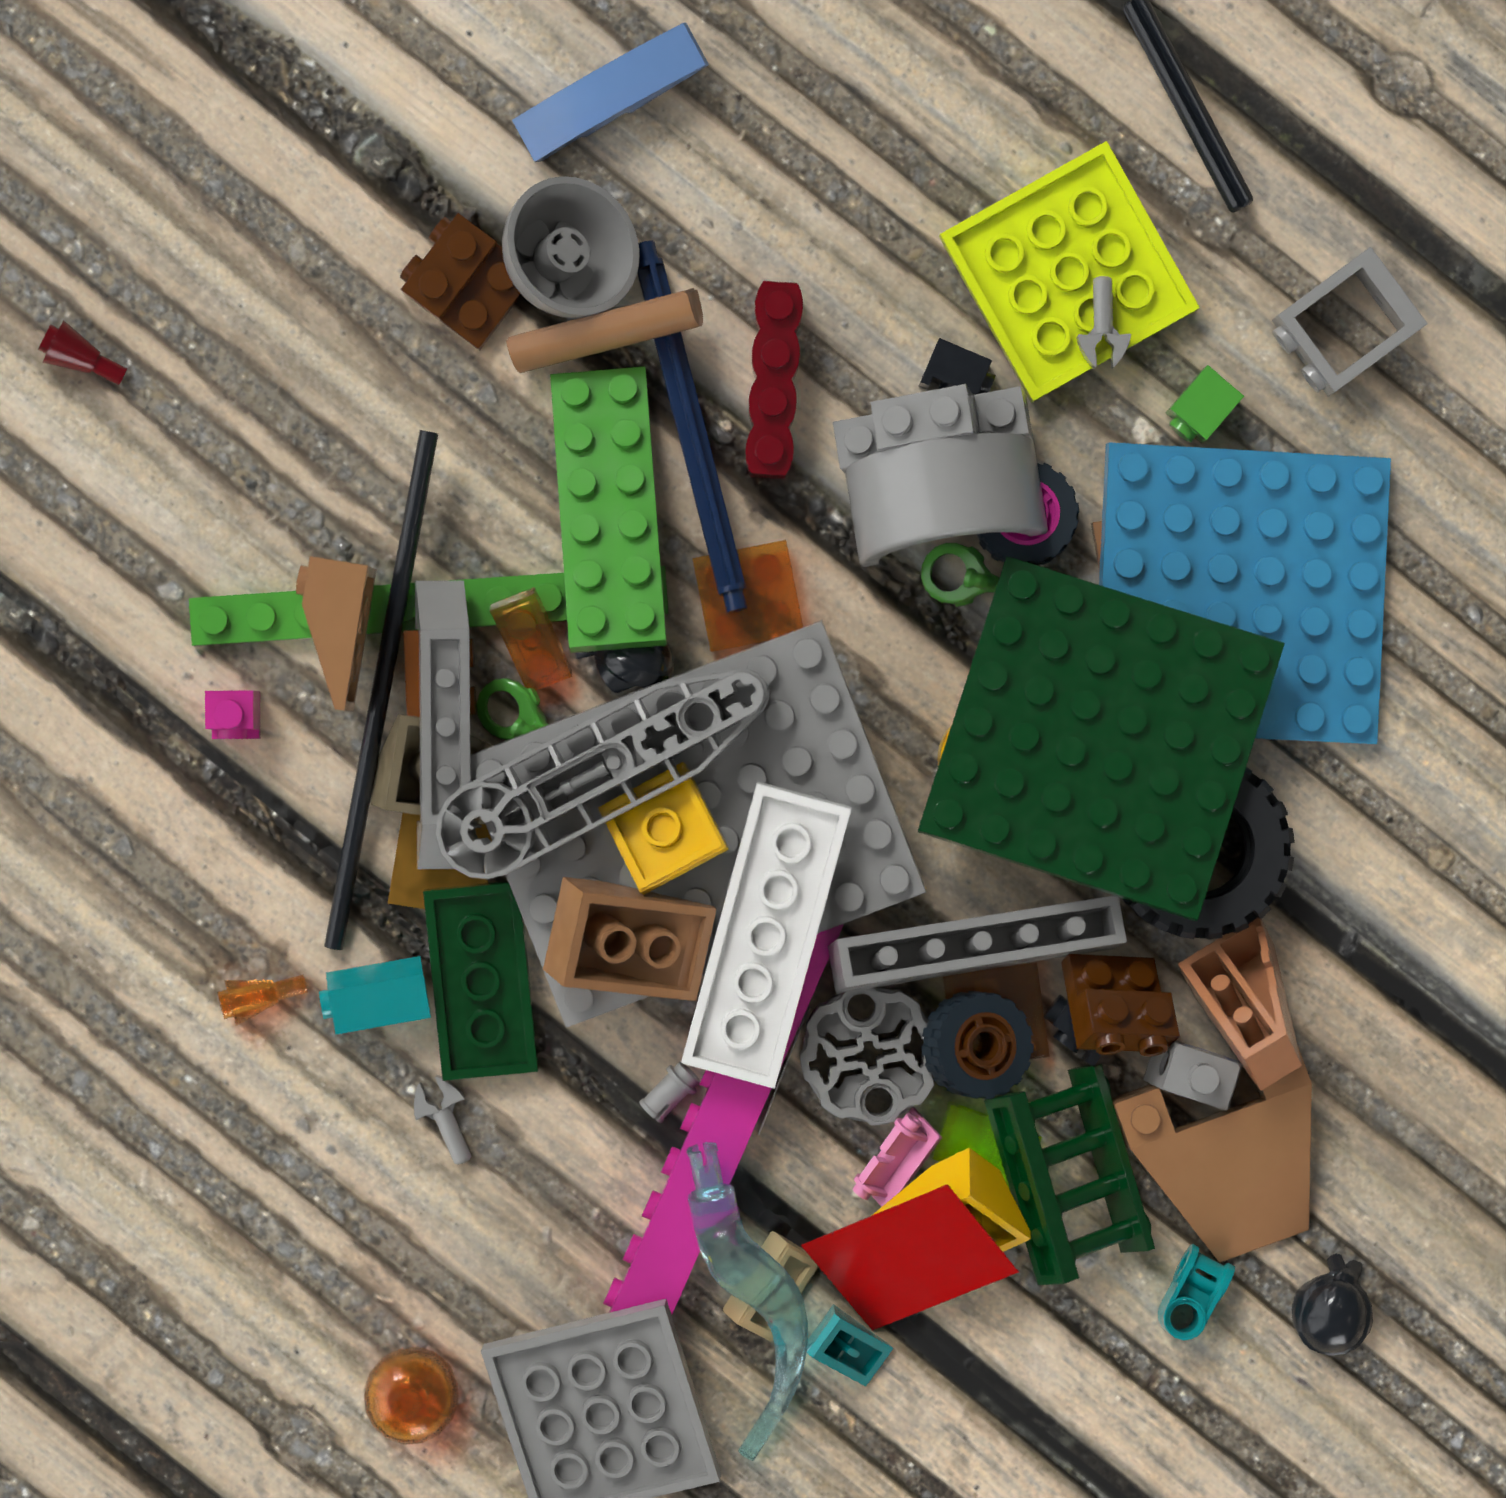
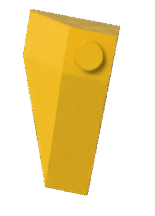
[871,1148,1031,1252]

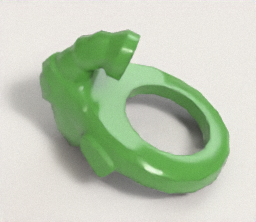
[921,543,999,607]
[476,678,549,741]

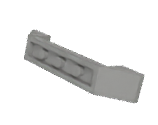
[415,581,470,869]

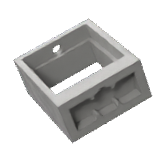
[1272,247,1428,396]

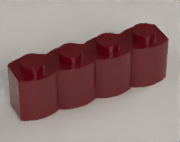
[745,281,803,479]

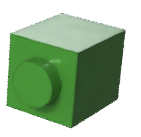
[1165,365,1244,443]

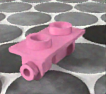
[853,1107,943,1207]

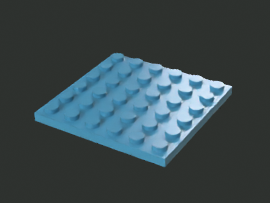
[1099,442,1391,744]

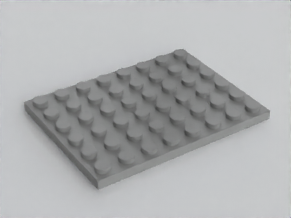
[470,620,926,1028]

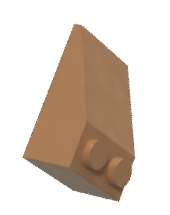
[296,556,377,711]
[543,877,717,1001]

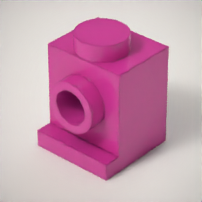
[205,690,260,739]

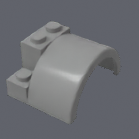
[833,384,1048,567]

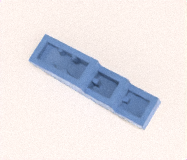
[512,23,709,162]

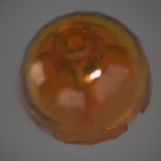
[363,1347,459,1445]

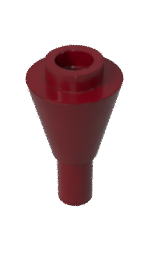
[38,320,128,385]

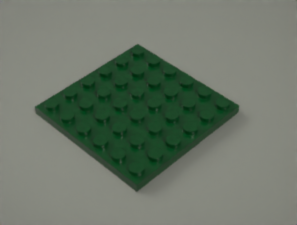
[918,556,1285,922]

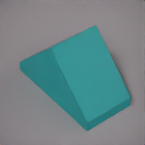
[806,1304,893,1387]

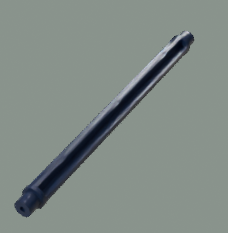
[637,240,748,614]

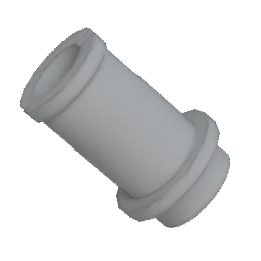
[639,1062,700,1123]

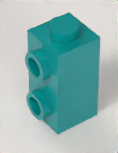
[319,956,431,1035]

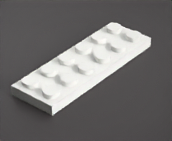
[681,781,852,1089]

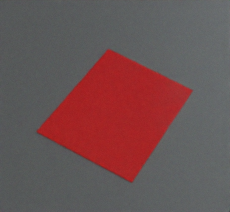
[801,1184,1019,1331]

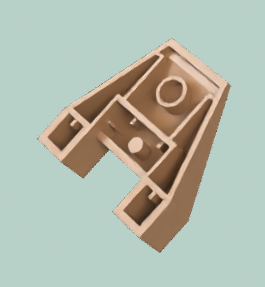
[1112,1044,1312,1263]

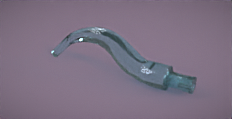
[686,1142,808,1461]

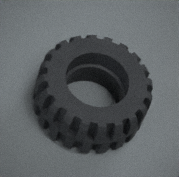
[1122,767,1295,940]

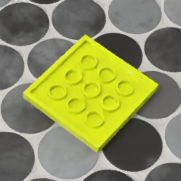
[939,141,1200,403]

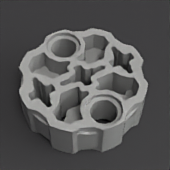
[799,987,934,1126]

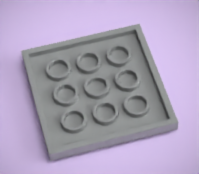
[481,1299,721,1498]

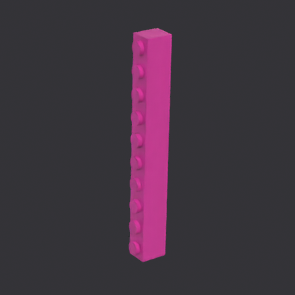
[603,924,844,1315]

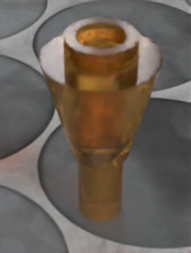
[217,975,308,1026]

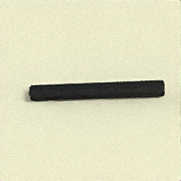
[1123,0,1253,212]

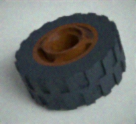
[921,991,1034,1099]

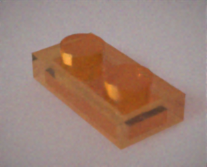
[490,587,572,691]

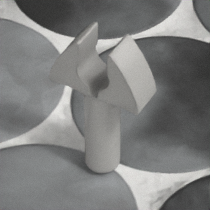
[1076,276,1131,369]
[414,1075,471,1165]

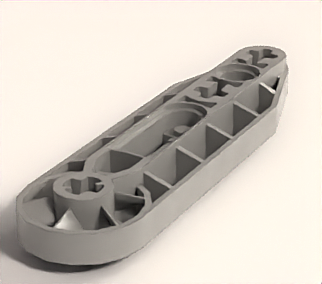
[436,669,769,879]

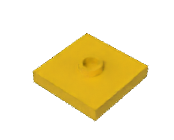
[598,762,729,895]

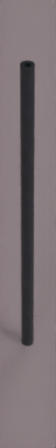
[324,430,439,950]

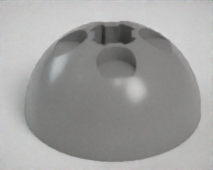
[502,176,640,318]

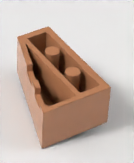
[1178,918,1302,1091]

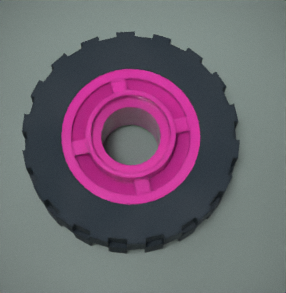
[975,463,1079,565]

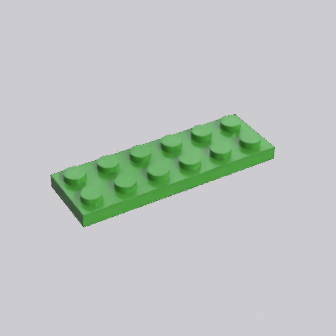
[550,367,667,653]

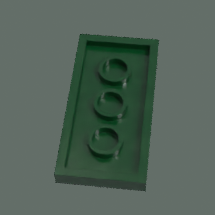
[423,881,539,1081]

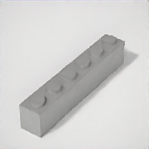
[828,895,1127,993]

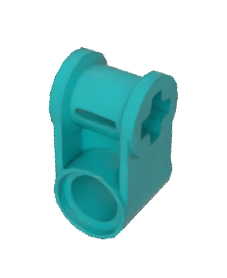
[1158,1244,1235,1340]

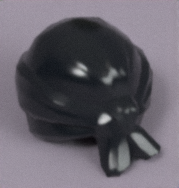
[575,641,675,693]
[1292,1253,1373,1356]

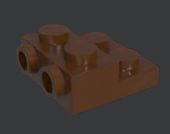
[400,213,521,351]
[1061,954,1180,1056]

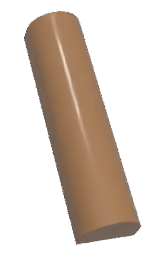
[506,288,703,373]

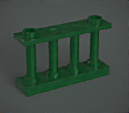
[984,1064,1155,1285]

